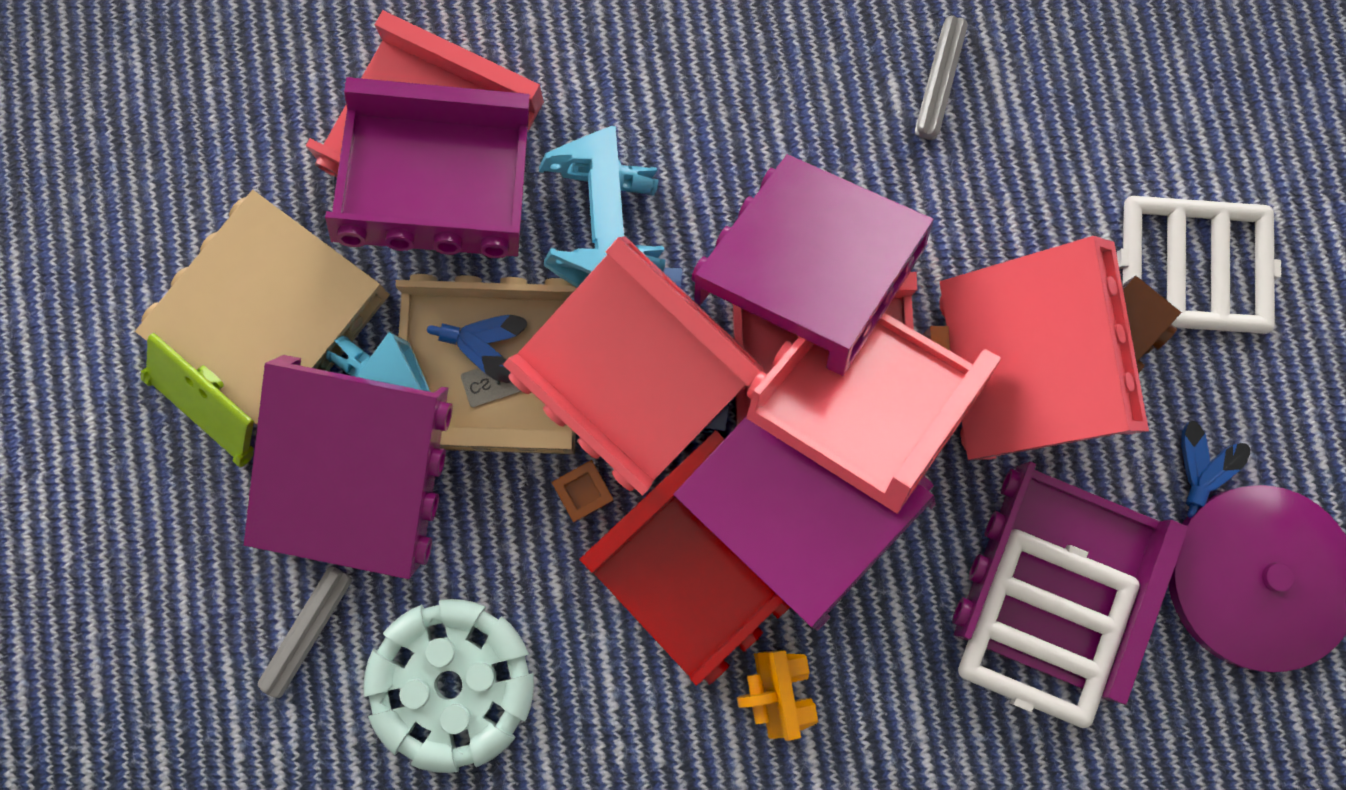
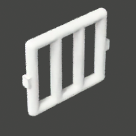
[1117,196,1281,334]
[958,529,1140,728]

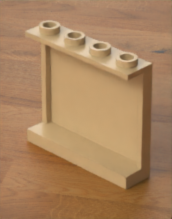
[134,189,390,425]
[396,274,576,454]

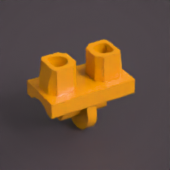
[737,650,818,741]

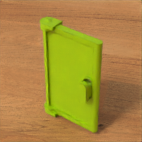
[141,333,254,468]

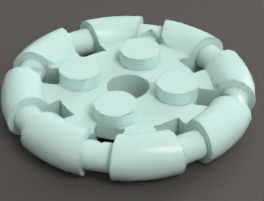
[363,599,534,773]

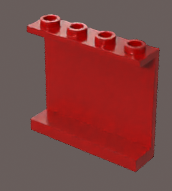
[579,431,790,686]

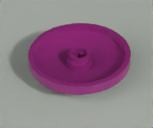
[1168,485,1346,672]

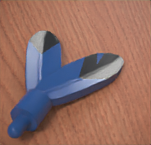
[427,315,527,383]
[1181,421,1250,518]

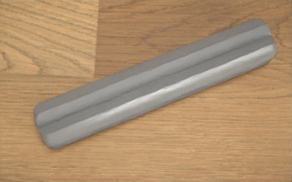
[915,16,968,140]
[258,567,352,698]

